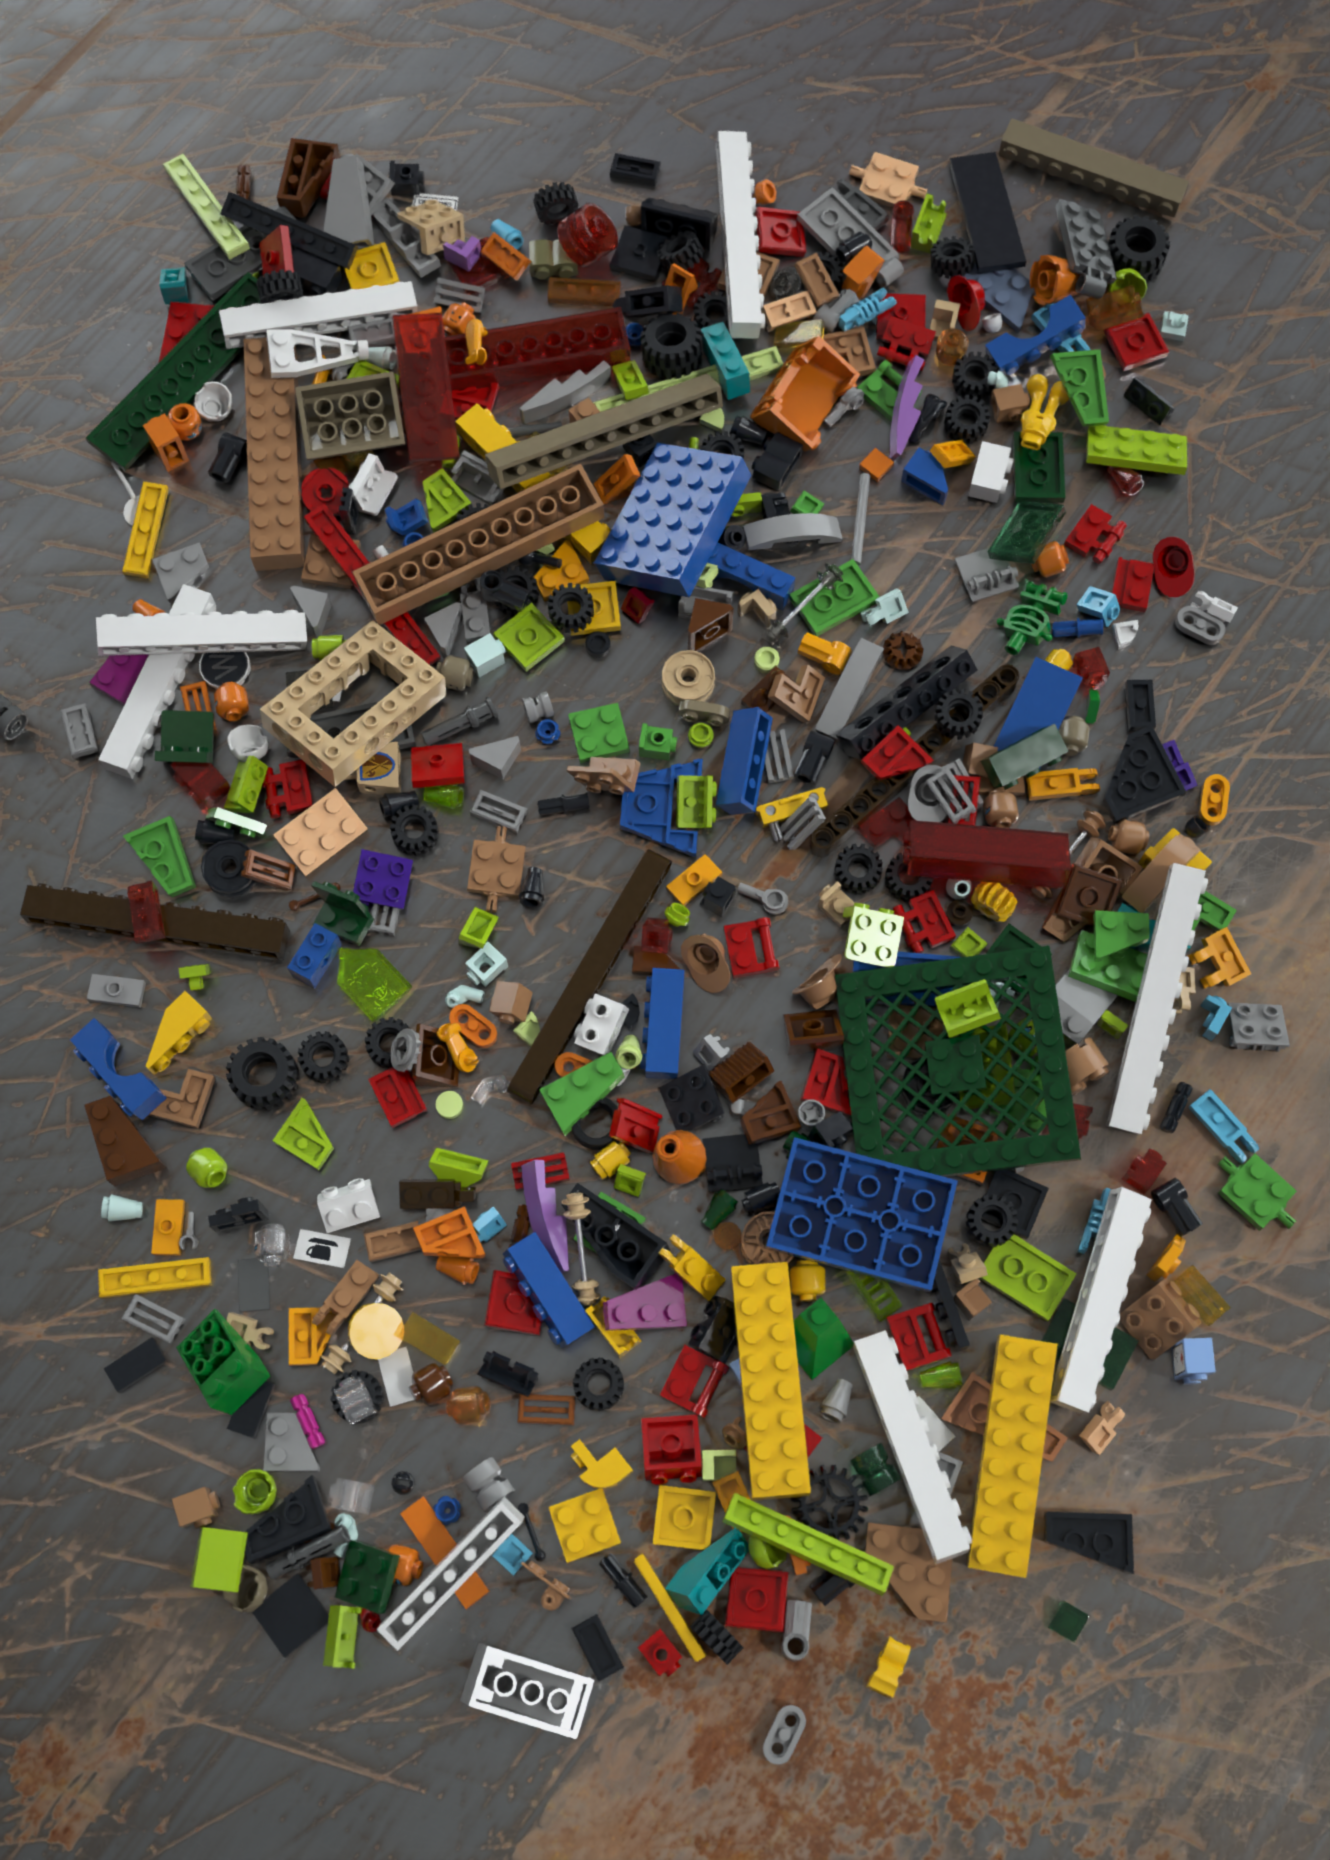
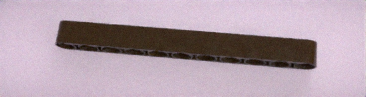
[810,664,1019,858]
[507,849,672,1105]

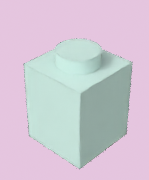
[464,633,506,678]

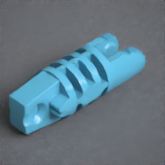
[839,287,897,332]
[1078,1188,1112,1254]

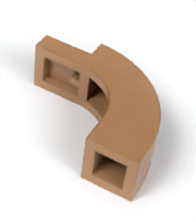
[1122,833,1200,913]

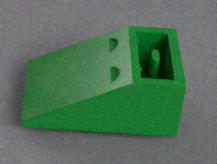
[176,1309,270,1415]

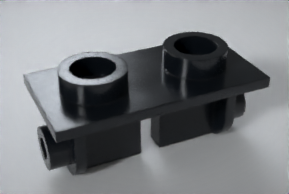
[1123,377,1175,425]
[477,1351,539,1397]

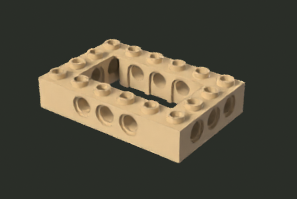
[260,620,446,787]

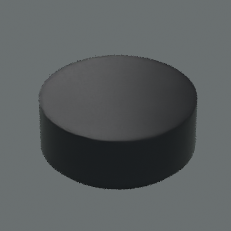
[585,631,611,658]

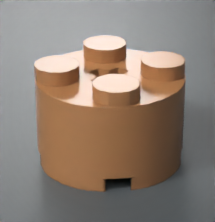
[1066,1037,1110,1095]

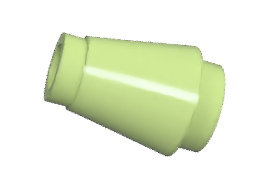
[615,1035,642,1069]

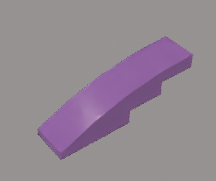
[890,355,924,461]
[521,1160,569,1273]

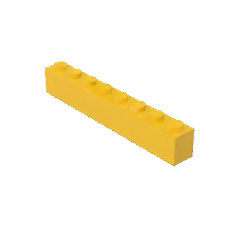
[455,403,611,564]

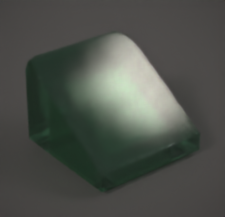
[1048,1601,1090,1642]

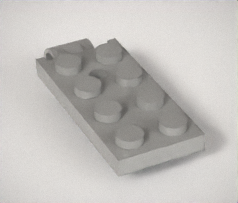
[797,187,904,288]

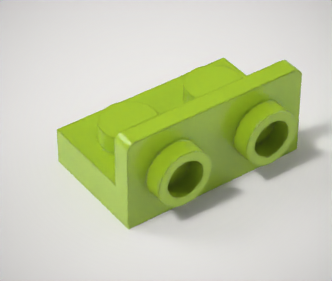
[224,756,268,813]

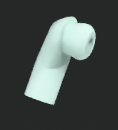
[987,371,1008,389]
[445,985,485,1008]
[332,1513,358,1559]

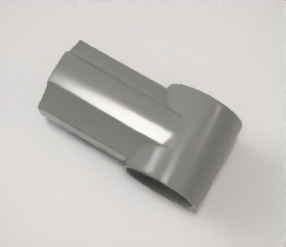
[813,289,860,334]
[781,1600,812,1662]

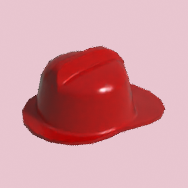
[947,275,985,331]
[1153,537,1195,597]

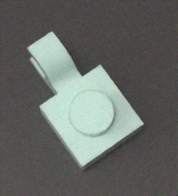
[860,588,909,625]

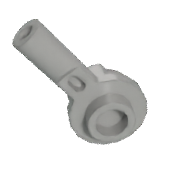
[823,387,864,428]
[737,883,788,915]

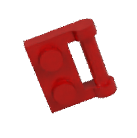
[723,917,780,978]
[886,1302,952,1371]
[660,1345,730,1419]

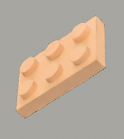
[273,788,368,877]

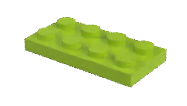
[1086,425,1187,475]

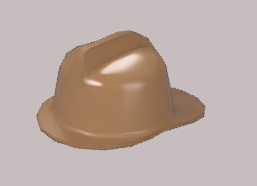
[681,933,730,993]
[792,954,842,1009]

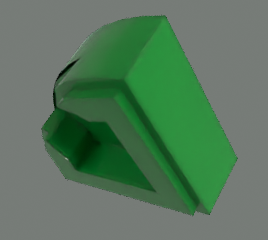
[1085,689,1100,724]

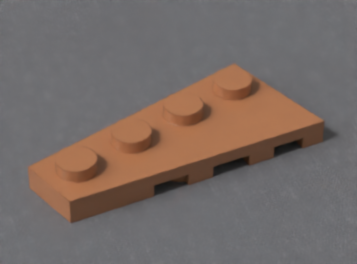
[941,1372,1068,1462]

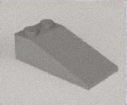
[1056,969,1118,1049]
[460,1642,594,1739]

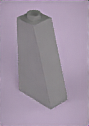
[323,154,375,250]

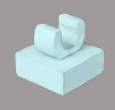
[1160,311,1188,341]

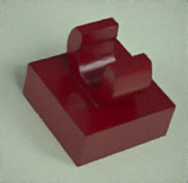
[620,587,654,624]

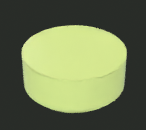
[754,647,780,673]
[436,1091,463,1119]

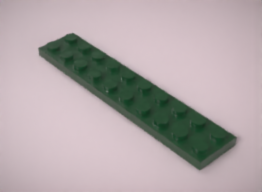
[86,272,261,472]

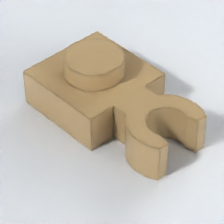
[948,1243,987,1284]
[227,1312,274,1349]

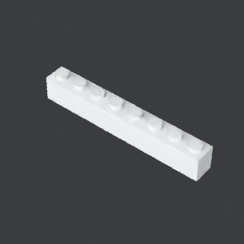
[219,281,417,349]
[98,584,216,779]
[96,610,307,656]
[1050,1187,1152,1413]
[853,1330,972,1564]

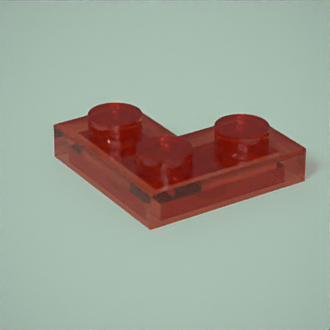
[858,797,932,853]

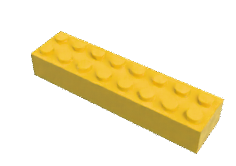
[731,1262,811,1501]
[966,1334,1057,1578]

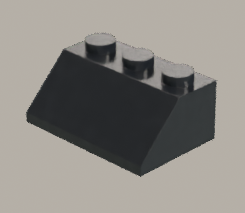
[641,198,718,251]

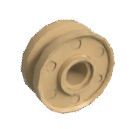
[662,650,715,706]

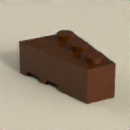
[277,138,341,218]
[84,1095,167,1187]

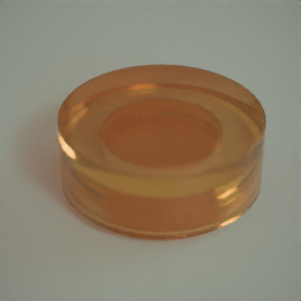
[714,1222,741,1251]

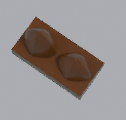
[741,666,794,713]

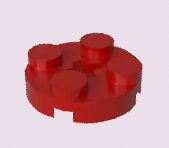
[301,468,349,517]

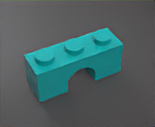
[701,322,751,400]

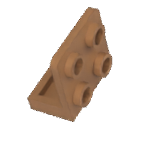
[1119,1279,1202,1359]

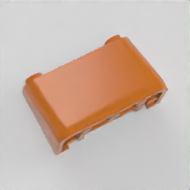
[750,335,860,451]

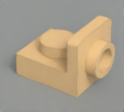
[818,881,855,928]

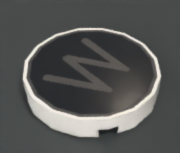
[199,652,251,689]

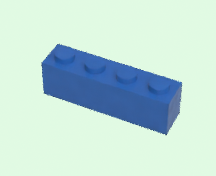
[716,707,773,815]
[640,968,685,1080]
[503,1232,595,1348]

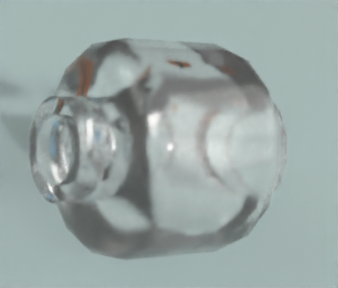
[255,1224,291,1267]

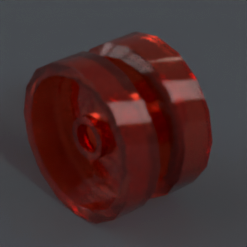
[557,203,618,267]

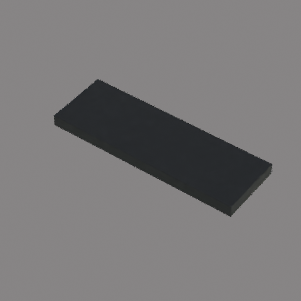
[949,152,1026,273]

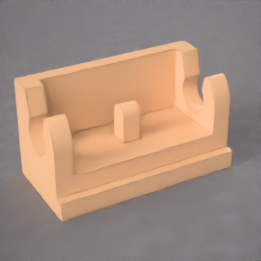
[761,290,817,332]

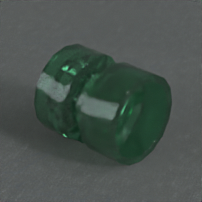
[850,1442,902,1497]

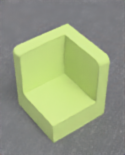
[702,1450,737,1482]

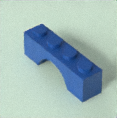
[985,295,1086,375]
[707,542,795,611]
[70,1018,167,1120]

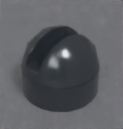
[1185,816,1208,839]
[391,1471,415,1495]

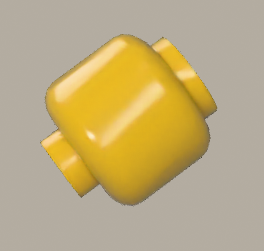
[790,1260,826,1302]

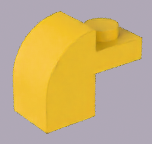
[570,1439,633,1489]

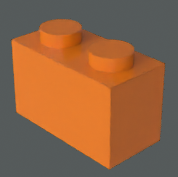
[143,413,189,472]

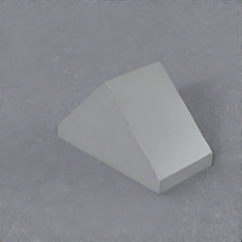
[290,586,332,638]
[424,602,463,658]
[468,736,521,779]

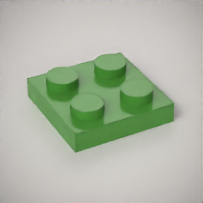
[568,703,630,764]

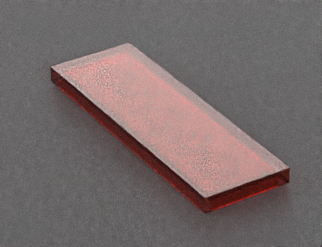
[392,313,459,462]

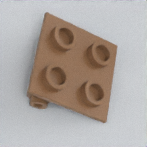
[521,1561,572,1610]

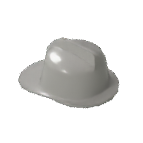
[908,765,953,825]

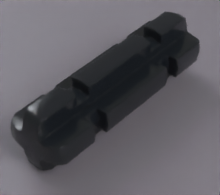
[1160,1082,1193,1133]

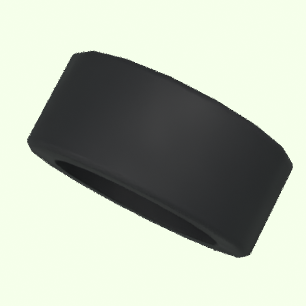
[571,1097,618,1150]

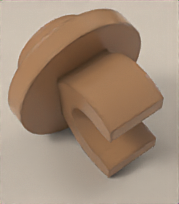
[722,1416,747,1449]

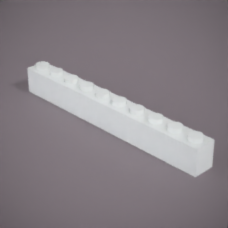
[716,131,765,339]
[1106,863,1208,1134]

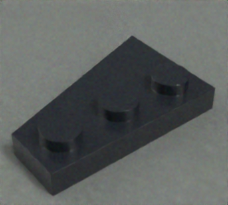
[1044,1512,1134,1574]

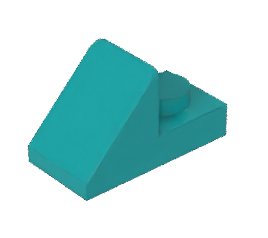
[159,267,189,305]

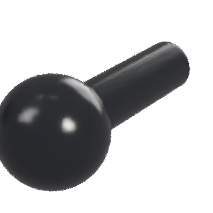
[518,551,562,569]

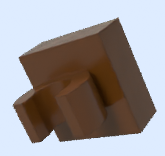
[306,1557,340,1590]

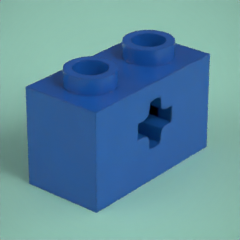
[287,923,342,989]

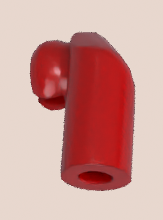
[358,1607,381,1633]

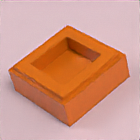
[859,448,894,483]

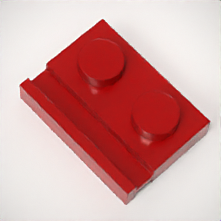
[1111,557,1154,612]
[368,1067,428,1128]
[609,1098,662,1153]

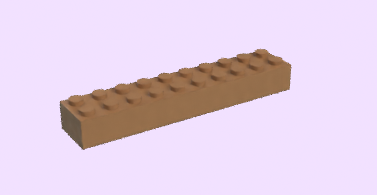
[244,337,305,571]
[352,463,604,625]

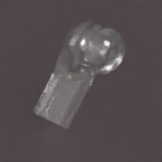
[471,1074,510,1105]

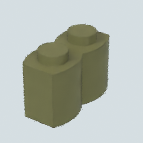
[529,238,578,279]

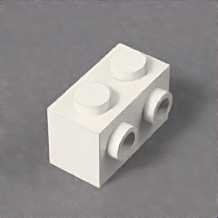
[968,441,1013,503]
[574,994,629,1056]

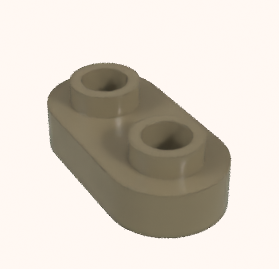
[678,700,730,727]

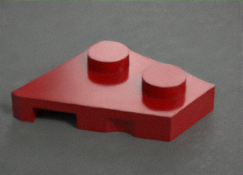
[861,725,933,780]

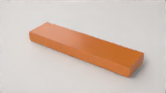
[400,1496,490,1610]

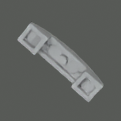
[742,513,843,550]

